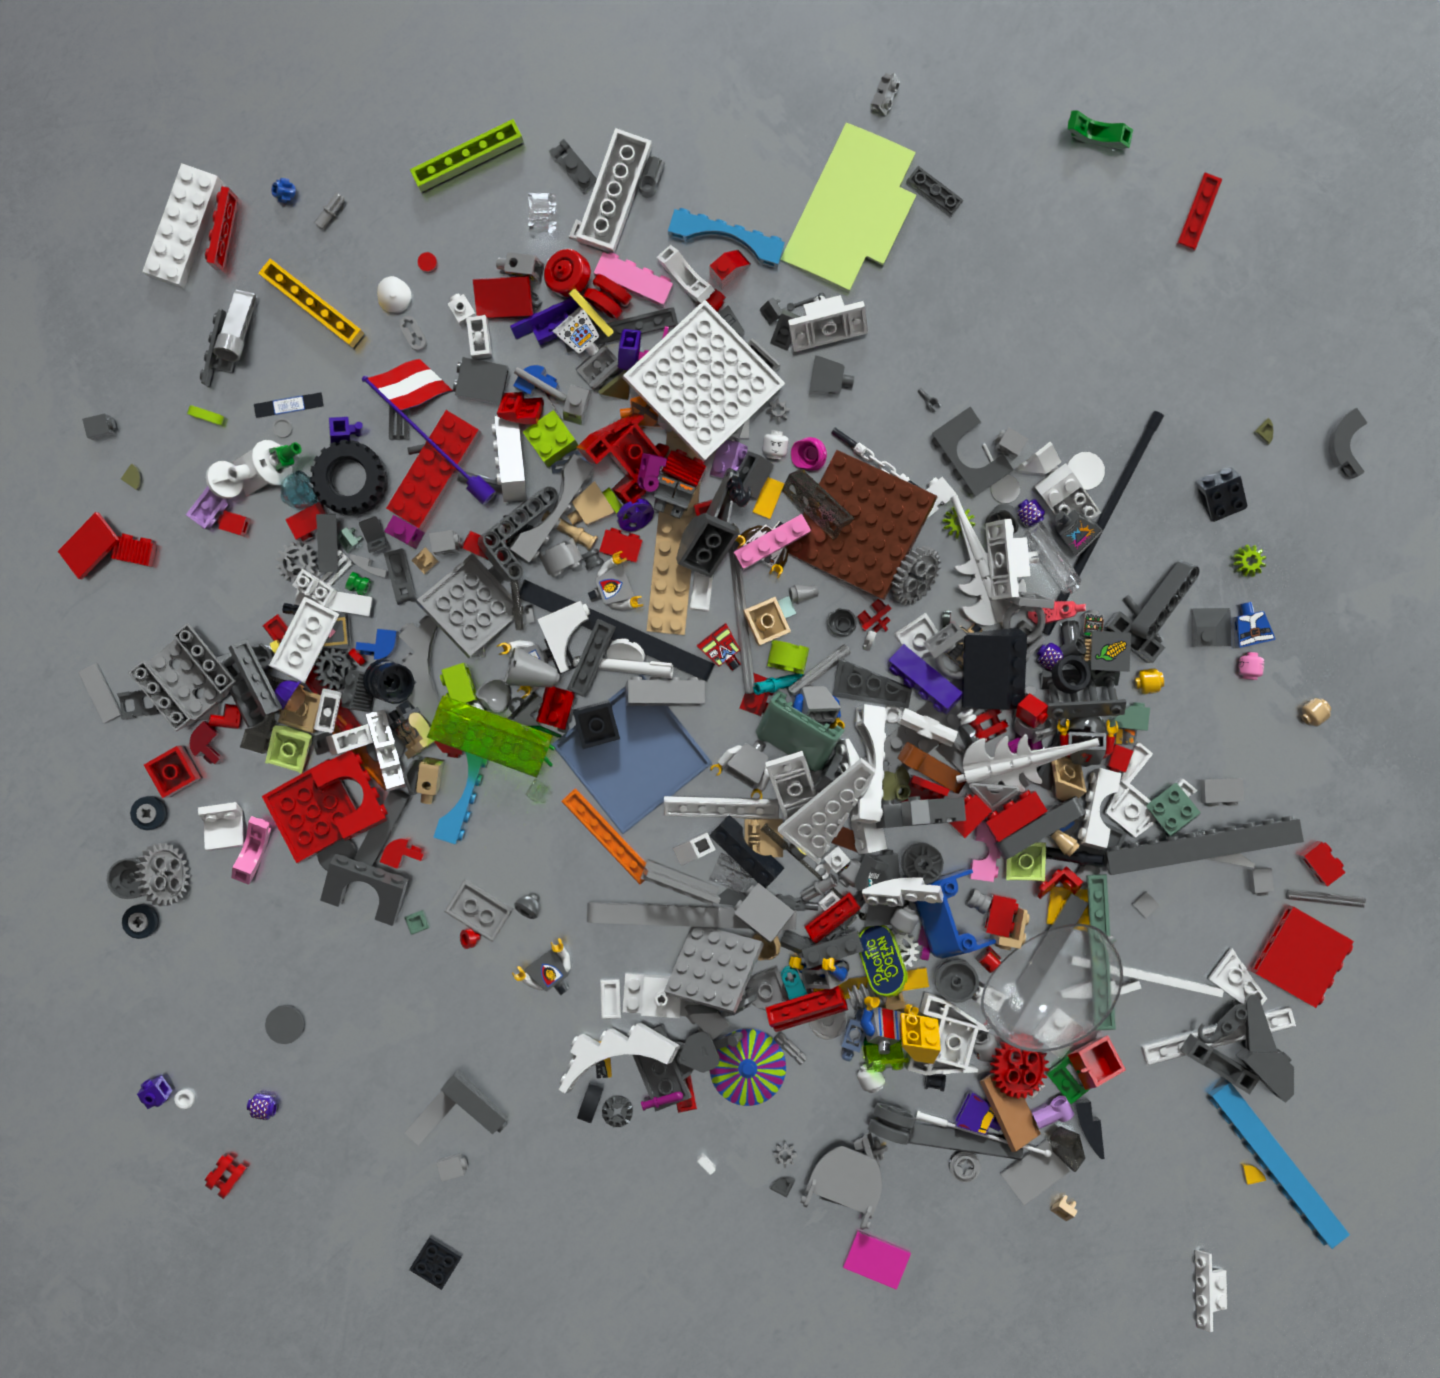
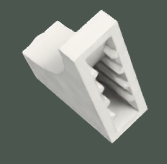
[537,601,590,673]

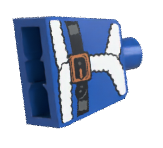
[1233,602,1276,648]

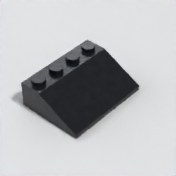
[962,628,1027,710]

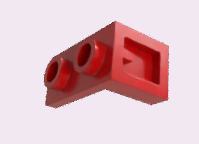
[1037,866,1083,899]

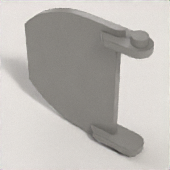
[800,1146,882,1230]

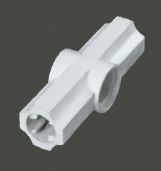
[898,708,958,747]

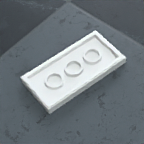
[269,597,340,683]

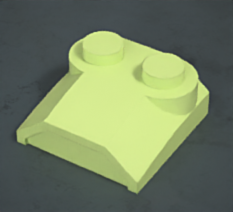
[265,726,312,774]
[1006,842,1046,881]

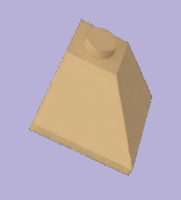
[1051,756,1087,801]

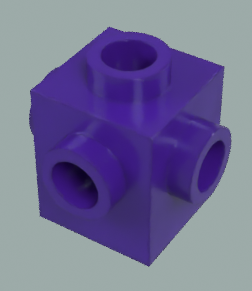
[137,1075,172,1109]

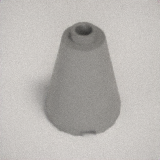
[504,647,560,688]

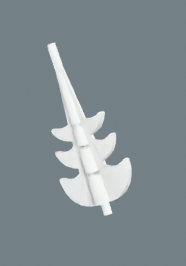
[950,495,1027,628]
[956,735,1100,794]

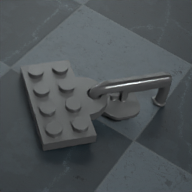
[633,1025,743,1112]

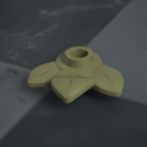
[882,765,911,801]

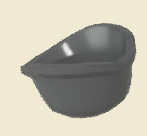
[986,504,1019,533]

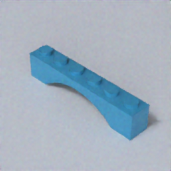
[668,208,785,268]
[434,727,494,844]

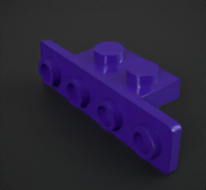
[510,297,581,345]

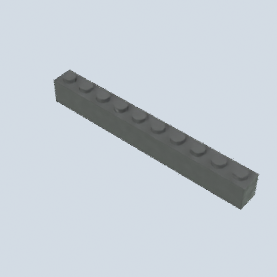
[1104,815,1304,875]

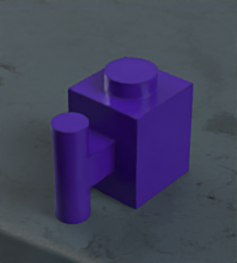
[329,417,363,444]

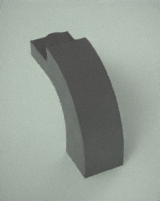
[1329,407,1367,478]

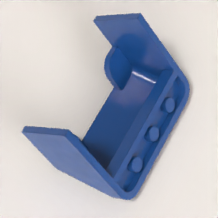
[915,869,996,959]

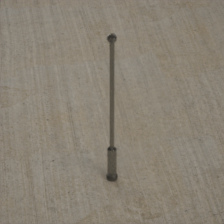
[760,823,866,920]

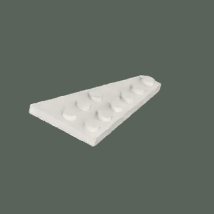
[778,758,875,865]

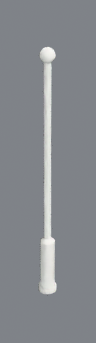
[916,1111,1052,1158]

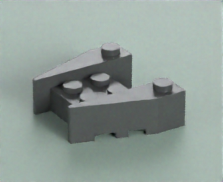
[876,796,966,829]

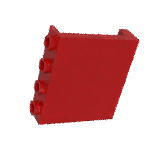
[1251,905,1354,1008]

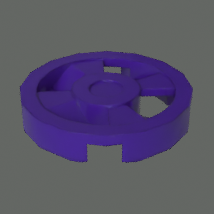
[617,499,654,531]

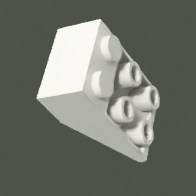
[1034,463,1101,519]

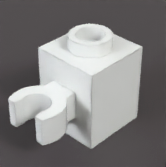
[815,845,851,879]

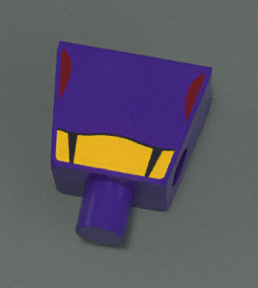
[954,1090,1001,1135]

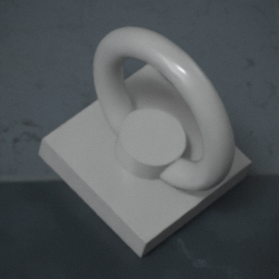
[1003,592,1055,644]
[924,620,966,679]

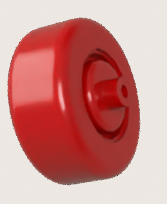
[544,249,591,297]

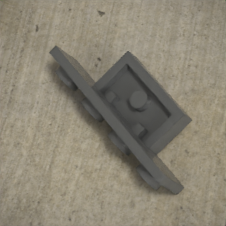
[200,309,234,387]

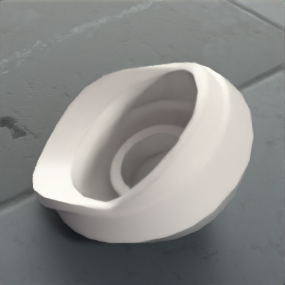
[377,276,411,313]

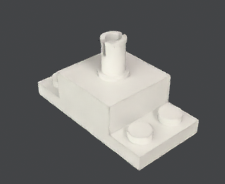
[788,295,868,352]
[985,519,1039,600]
[765,751,817,821]
[623,973,700,1018]

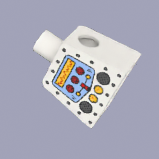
[552,307,599,356]

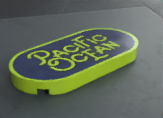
[859,925,908,998]

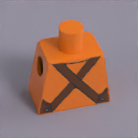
[620,396,664,429]

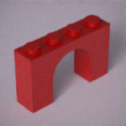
[310,750,388,841]

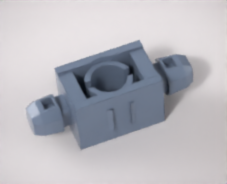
[840,1007,866,1062]

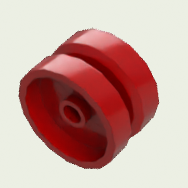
[583,274,632,320]

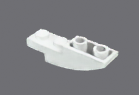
[862,877,944,907]

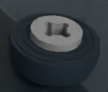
[130,796,166,831]
[122,904,158,939]

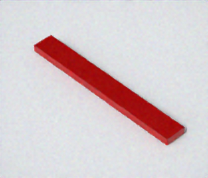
[262,614,362,732]

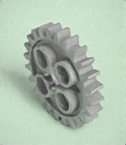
[891,545,941,605]
[135,843,190,906]

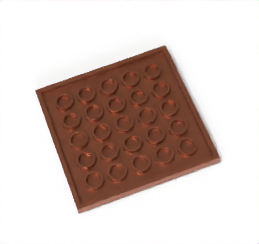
[787,450,938,600]

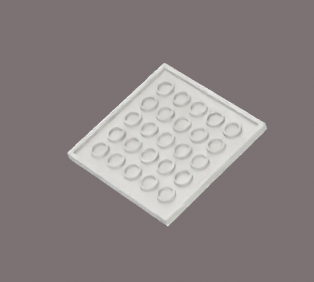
[622,300,785,462]

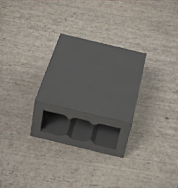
[453,357,509,405]

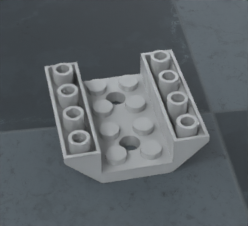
[128,623,236,732]

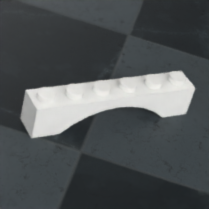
[851,704,887,824]

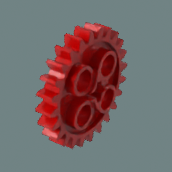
[990,1035,1049,1099]

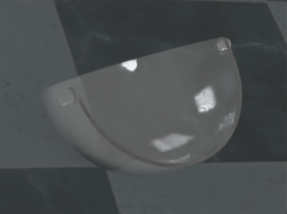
[981,924,1123,1052]

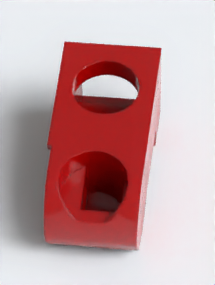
[975,946,1002,973]

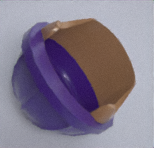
[275,680,306,712]

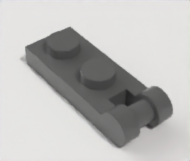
[549,139,597,193]
[384,548,417,605]

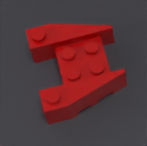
[576,413,670,504]

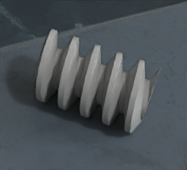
[848,982,890,1010]

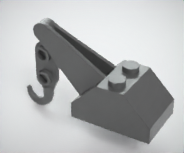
[1198,993,1294,1103]

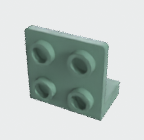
[1146,783,1201,837]

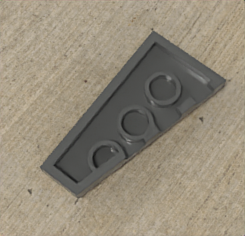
[833,658,912,708]

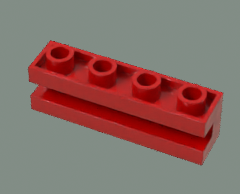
[765,985,848,1032]

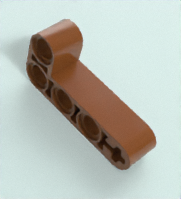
[897,742,967,794]

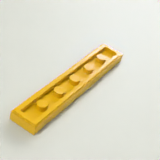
[813,967,929,999]

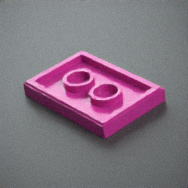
[843,1231,911,1290]

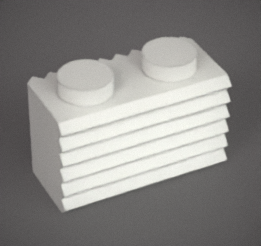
[314,689,342,733]

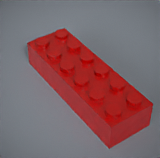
[386,410,481,530]

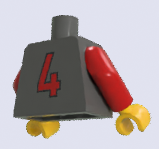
[1057,719,1118,767]

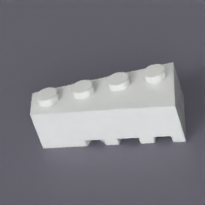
[492,416,527,502]

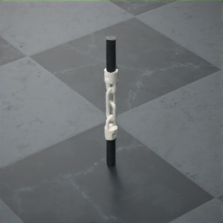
[831,427,921,488]

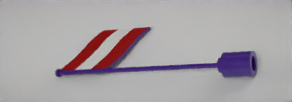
[362,359,496,505]

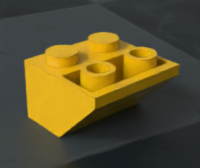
[900,1013,941,1064]

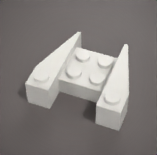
[904,992,989,1075]

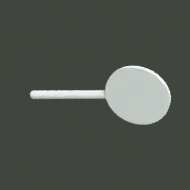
[982,443,1020,503]

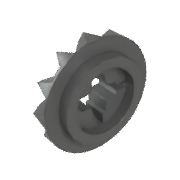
[602,1096,633,1128]

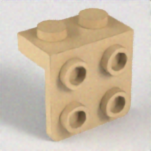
[990,907,1029,951]

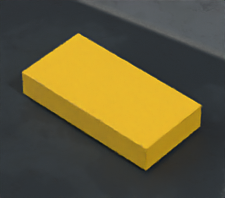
[752,477,784,519]

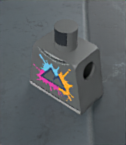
[1055,510,1103,557]

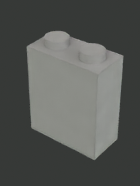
[733,883,795,944]

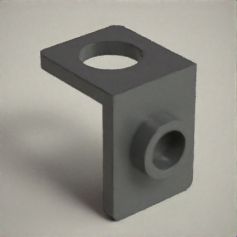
[359,516,387,553]

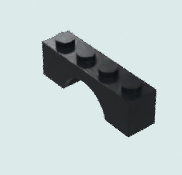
[709,815,784,889]

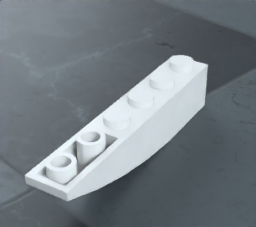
[836,739,887,854]

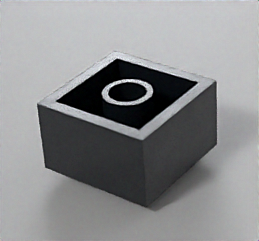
[572,700,620,749]

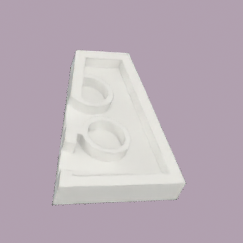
[1208,948,1267,1005]

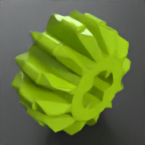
[942,507,975,539]
[1233,545,1267,577]

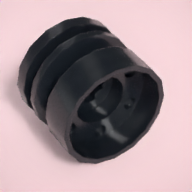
[363,659,414,704]

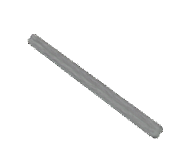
[729,523,754,694]

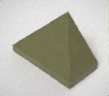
[598,370,630,400]

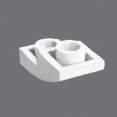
[292,569,337,607]

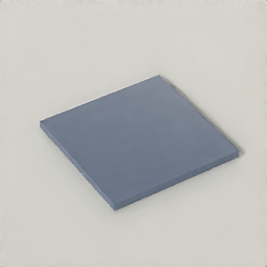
[551,674,713,834]

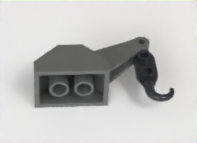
[676,468,752,578]

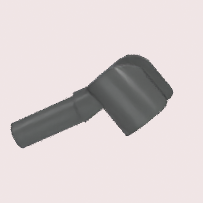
[918,388,941,412]

